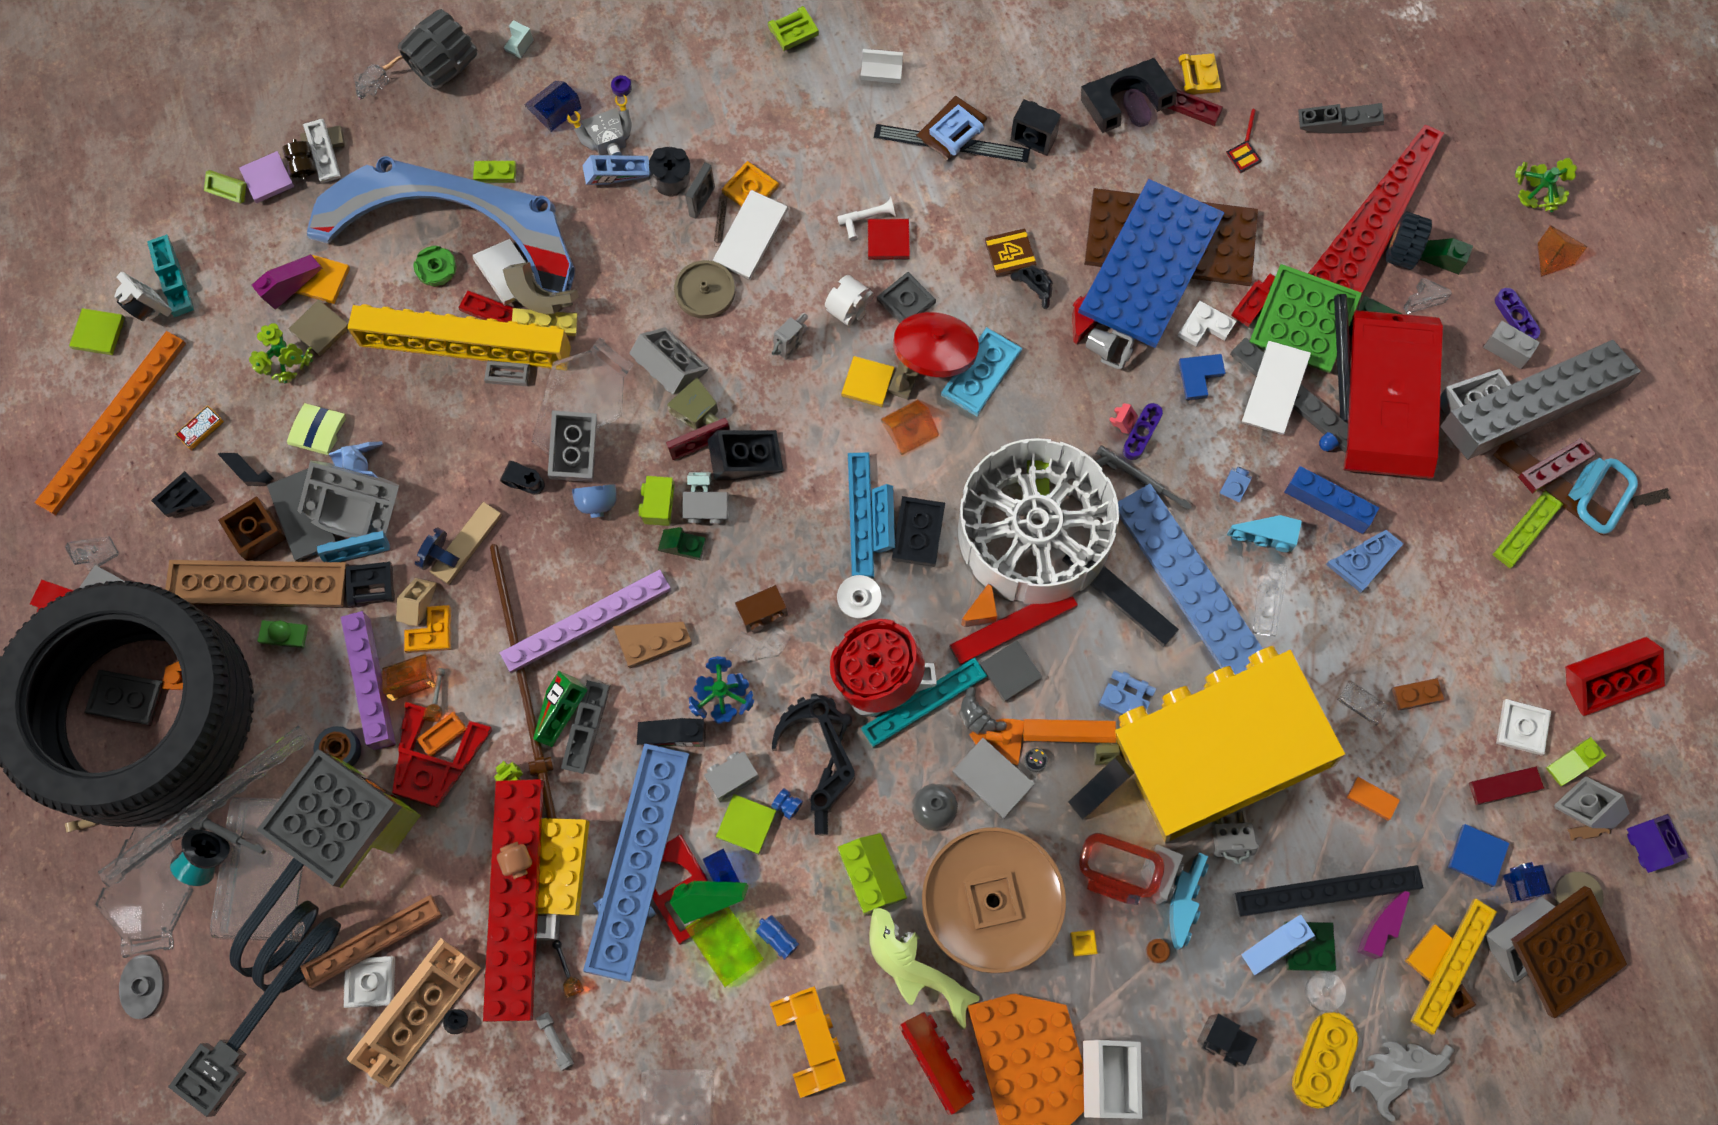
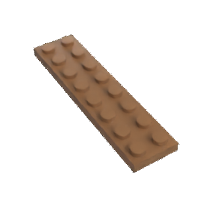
[165,560,348,607]

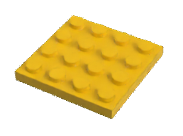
[538,818,590,916]

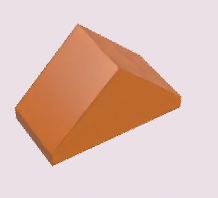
[961,584,997,627]

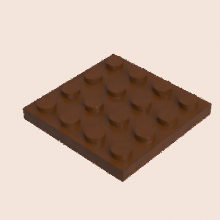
[1511,886,1627,1019]

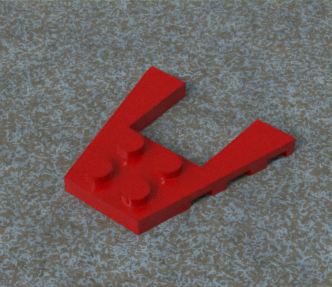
[392,702,492,808]

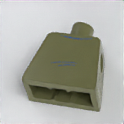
[667,377,719,430]

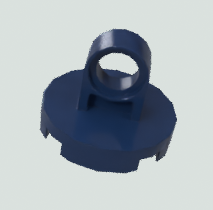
[415,527,460,570]

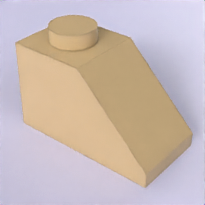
[396,578,436,626]

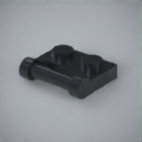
[346,561,395,607]

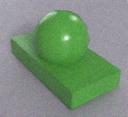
[257,620,308,648]

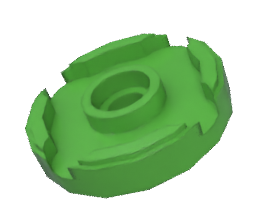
[413,246,457,286]

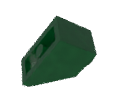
[1420,238,1473,275]

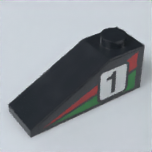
[637,718,706,747]

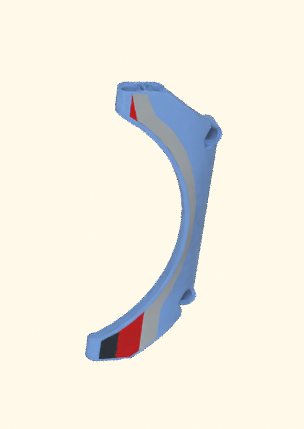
[307,156,575,292]

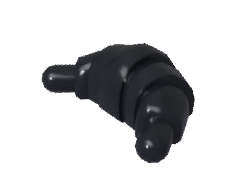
[1010,265,1053,309]

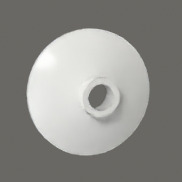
[837,575,881,619]

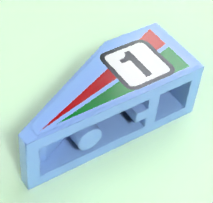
[582,155,649,185]
[1241,915,1316,976]

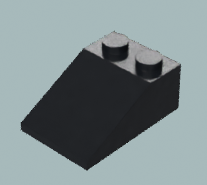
[708,430,784,481]

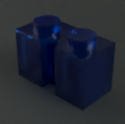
[1503,862,1551,903]

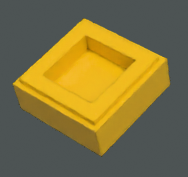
[1070,930,1098,957]

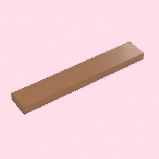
[300,895,442,989]

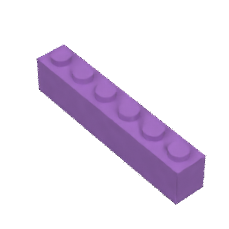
[341,611,396,750]

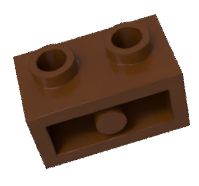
[735,585,788,633]

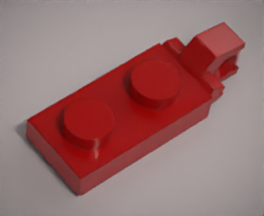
[1231,273,1275,327]

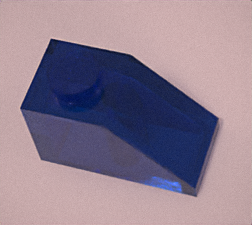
[702,848,740,882]

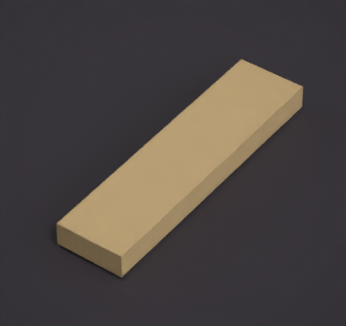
[430,502,502,585]

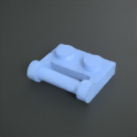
[929,104,984,156]

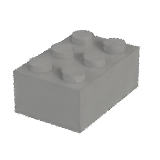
[548,410,597,482]

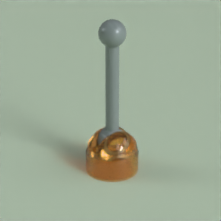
[423,668,445,722]

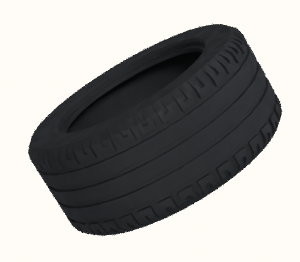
[0,581,254,827]

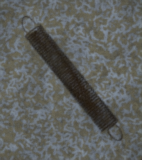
[714,195,728,247]

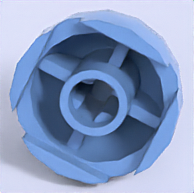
[572,484,617,518]

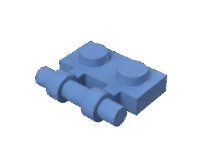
[1099,670,1156,715]

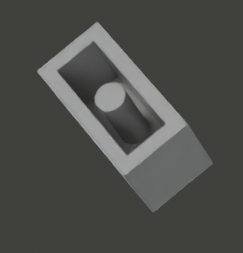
[1483,321,1540,369]
[683,492,729,523]
[704,751,759,802]

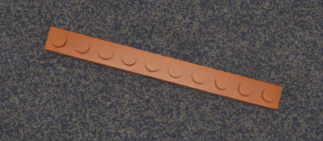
[34,331,186,516]

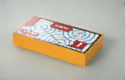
[175,405,224,451]

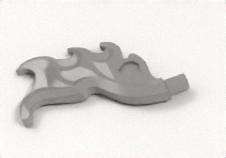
[1350,1042,1454,1121]

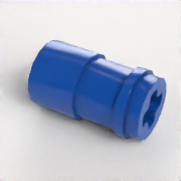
[755,915,799,960]

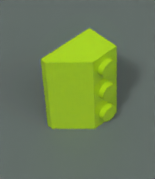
[837,833,907,916]

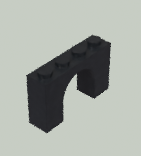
[1081,58,1177,133]

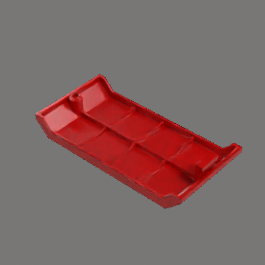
[1343,310,1443,479]

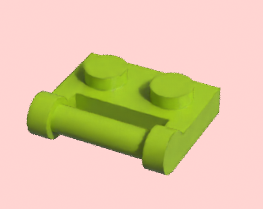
[767,6,819,51]

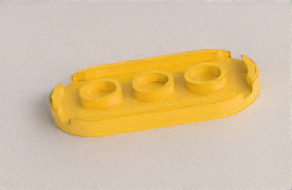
[1292,1012,1358,1109]

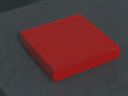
[868,219,910,260]

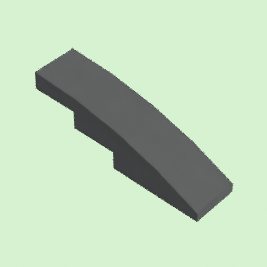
[561,680,610,774]

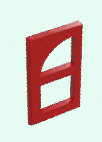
[653,834,728,945]

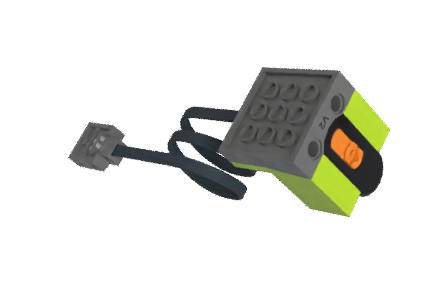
[168,749,421,1117]

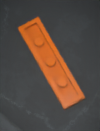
[1023,719,1116,743]

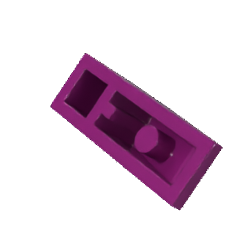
[251,254,323,310]

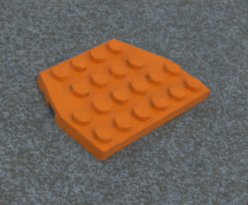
[968,994,1084,1125]

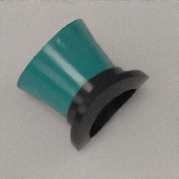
[170,829,230,886]

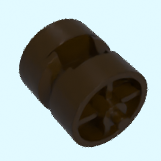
[282,139,317,180]

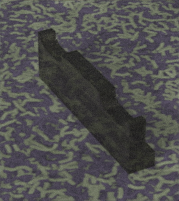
[1631,488,1671,508]

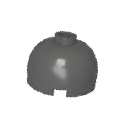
[912,784,958,831]

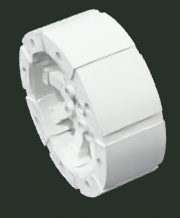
[958,438,1119,605]

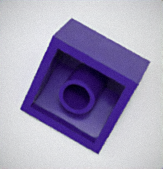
[1627,814,1690,873]

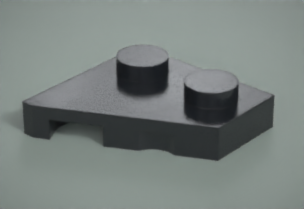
[151,471,214,517]

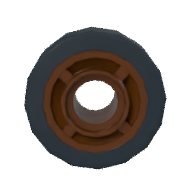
[313,726,362,766]

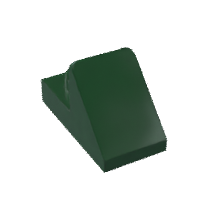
[658,527,706,561]

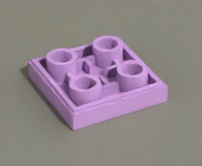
[239,151,295,203]

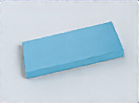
[941,327,1022,417]

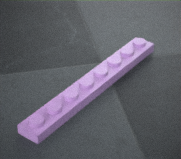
[499,570,671,674]

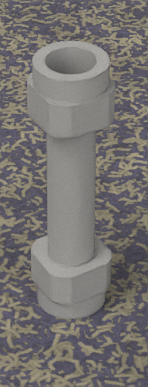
[536,1012,574,1071]

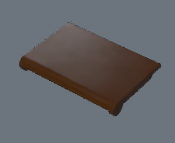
[916,95,987,160]

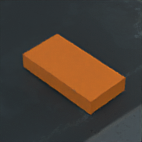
[416,711,466,757]
[1346,777,1400,821]

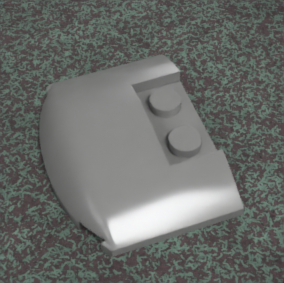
[297,460,399,537]

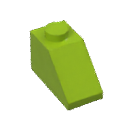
[1546,737,1607,786]

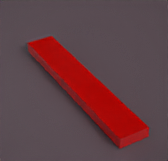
[949,596,1078,666]

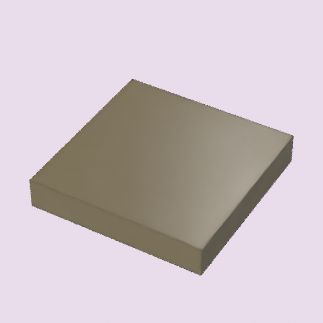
[288,300,348,356]

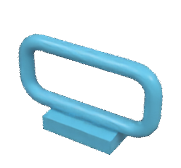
[1568,457,1638,534]

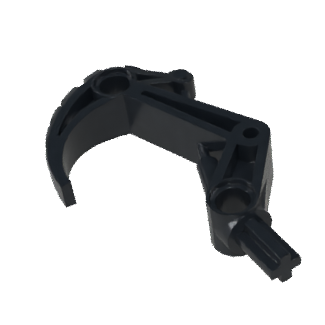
[772,693,855,836]

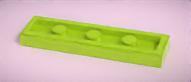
[1492,491,1563,568]

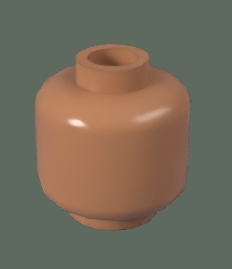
[497,841,532,879]

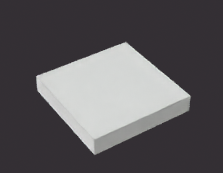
[1496,699,1551,756]
[344,956,395,1008]

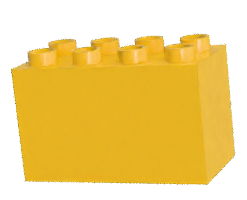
[1115,646,1345,843]

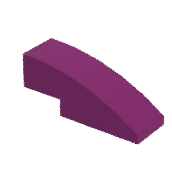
[1357,891,1410,959]

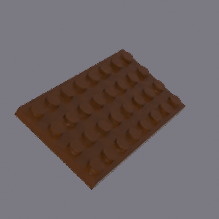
[1084,188,1258,286]

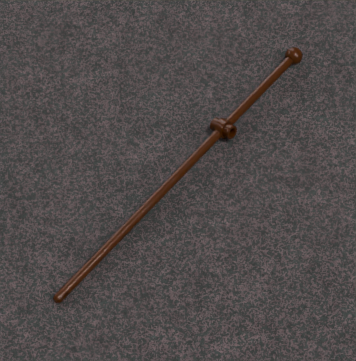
[490,544,557,819]

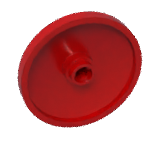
[893,312,979,377]

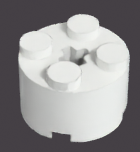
[825,275,874,326]

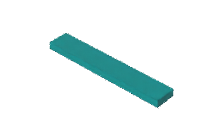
[861,657,987,748]

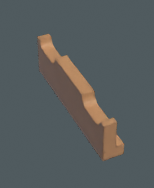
[1568,825,1610,841]

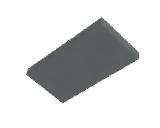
[267,468,337,562]

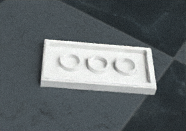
[713,190,788,280]
[1242,341,1311,435]

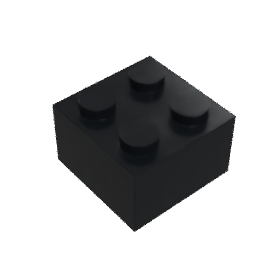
[1010,99,1061,156]

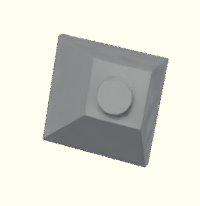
[1554,776,1630,829]

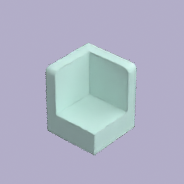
[504,20,534,58]

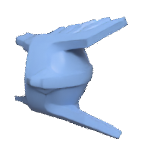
[329,441,383,478]

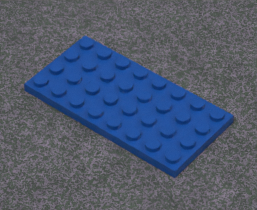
[1078,179,1224,348]

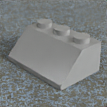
[629,327,709,395]
[1486,897,1555,983]

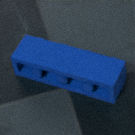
[1284,466,1379,534]

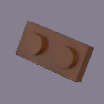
[1391,678,1444,711]

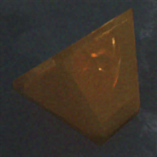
[1538,225,1588,277]

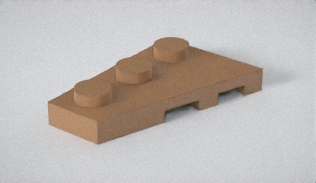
[613,622,692,668]

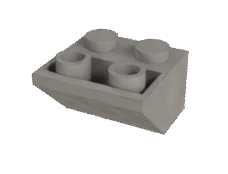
[1141,844,1184,905]

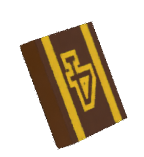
[985,228,1037,277]

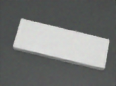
[303,119,341,183]

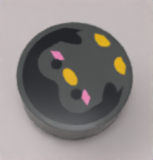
[1024,748,1048,772]

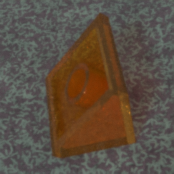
[880,400,939,455]
[382,653,436,701]

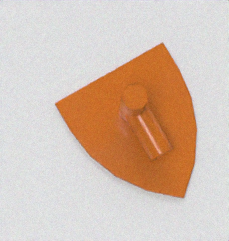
[969,719,1024,765]

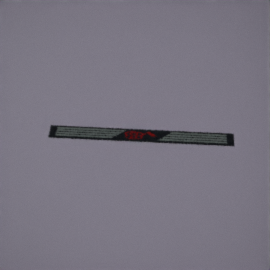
[873,124,1030,163]

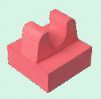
[1109,403,1138,434]

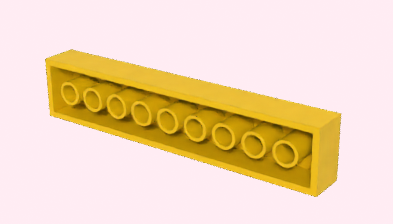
[347,304,571,371]

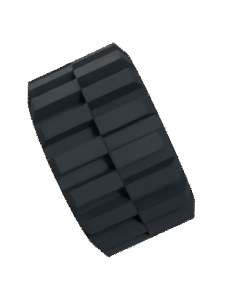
[1386,211,1432,270]

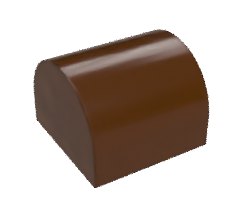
[1447,984,1476,1018]

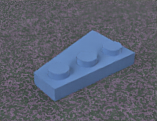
[1326,530,1403,593]

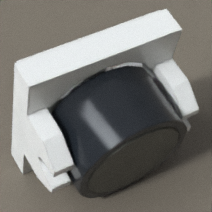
[114,272,172,321]

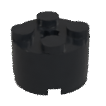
[649,147,690,196]

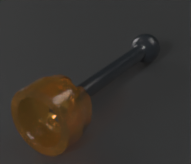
[552,940,584,997]

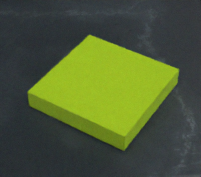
[69,308,125,356]
[716,794,776,855]

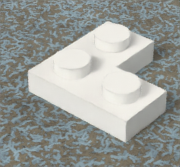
[1178,301,1236,347]

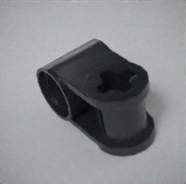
[500,461,545,495]

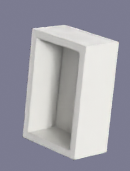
[1083,1040,1142,1119]

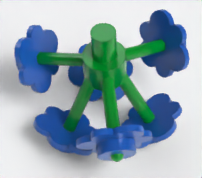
[689,656,754,724]

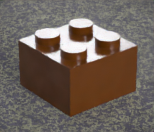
[218,496,286,561]

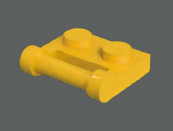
[1178,53,1221,95]

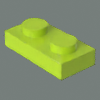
[473,161,517,183]

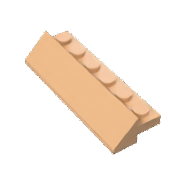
[347,938,481,1088]

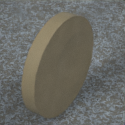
[674,260,735,319]

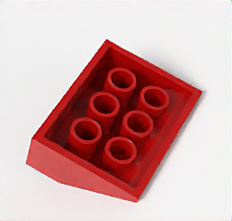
[899,1012,975,1115]

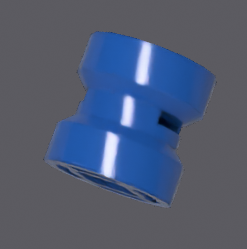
[771,788,803,820]

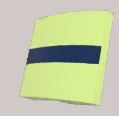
[287,403,346,455]

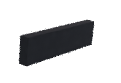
[1068,754,1135,820]

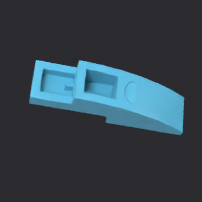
[1169,853,1209,950]

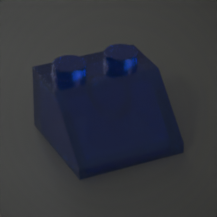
[524,80,582,132]

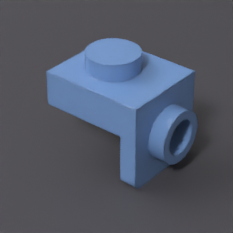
[1220,466,1252,503]

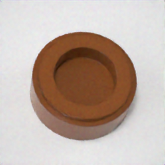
[1145,939,1170,964]

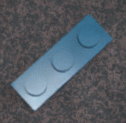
[872,484,895,553]
[317,531,390,562]

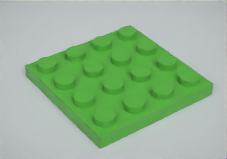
[1249,264,1362,373]

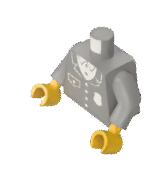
[567,95,632,156]

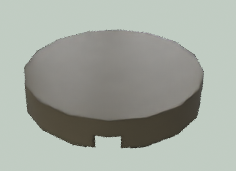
[1553,872,1604,908]

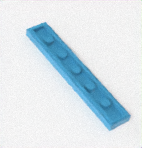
[848,452,874,578]

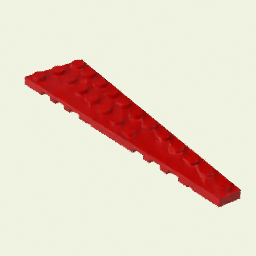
[1308,124,1444,295]

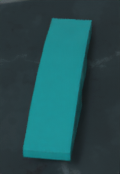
[147,234,194,317]

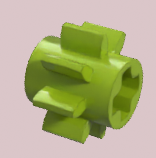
[494,761,523,781]

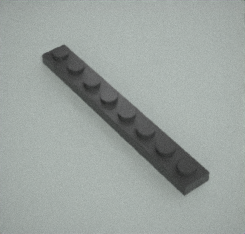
[1230,337,1348,453]

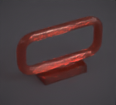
[1079,833,1165,905]

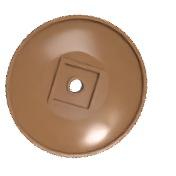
[922,827,1066,973]

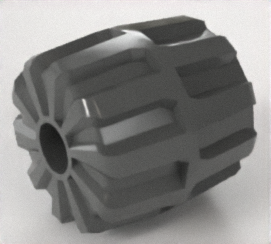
[398,9,478,89]

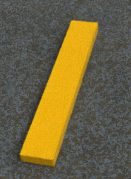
[1410,899,1497,1035]

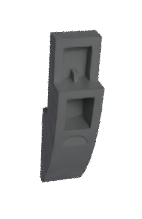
[1298,103,1384,134]

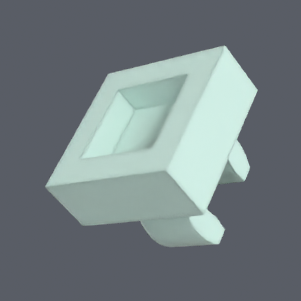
[687,472,711,492]

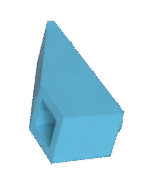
[1227,515,1302,552]

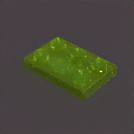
[685,906,764,987]

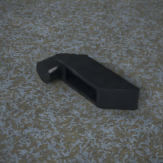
[218,453,274,486]

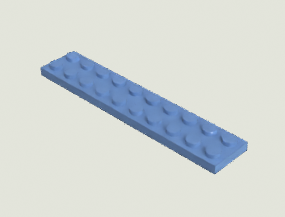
[1118,484,1263,675]
[583,743,689,983]

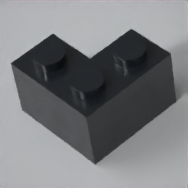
[1197,1013,1257,1068]

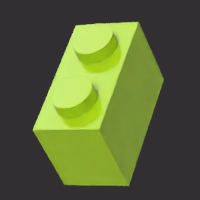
[639,476,675,526]

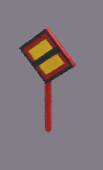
[1226,109,1262,173]

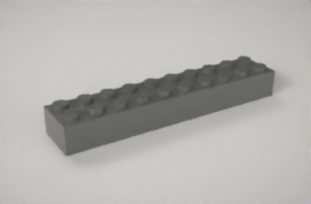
[1440,340,1641,460]

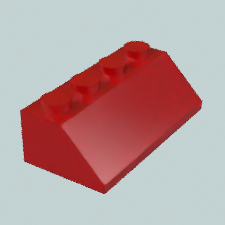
[1565,637,1665,716]

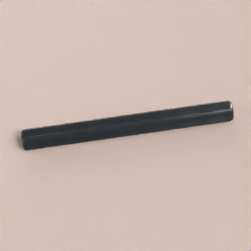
[1334,294,1351,422]

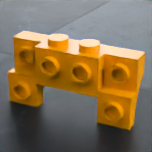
[770,986,846,1098]

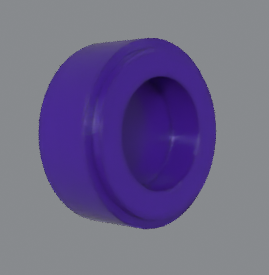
[611,75,632,97]

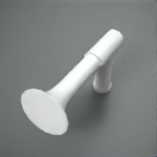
[837,196,896,241]

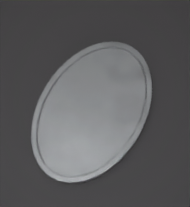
[119,955,164,1019]

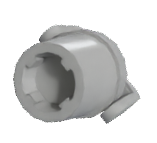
[1086,328,1135,369]

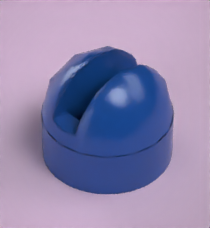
[1319,432,1339,451]

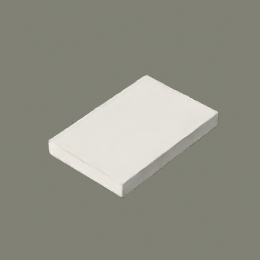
[473,239,536,306]

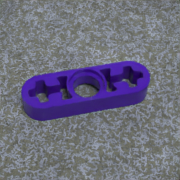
[1495,288,1540,340]
[1123,403,1163,460]

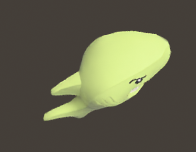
[869,908,979,1029]

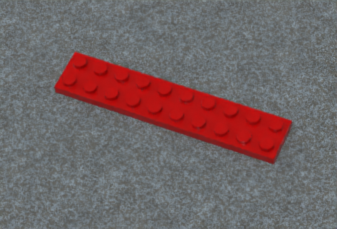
[483,779,544,1022]

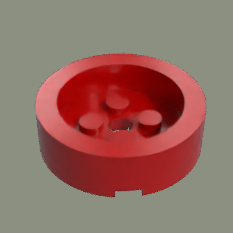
[830,619,925,713]

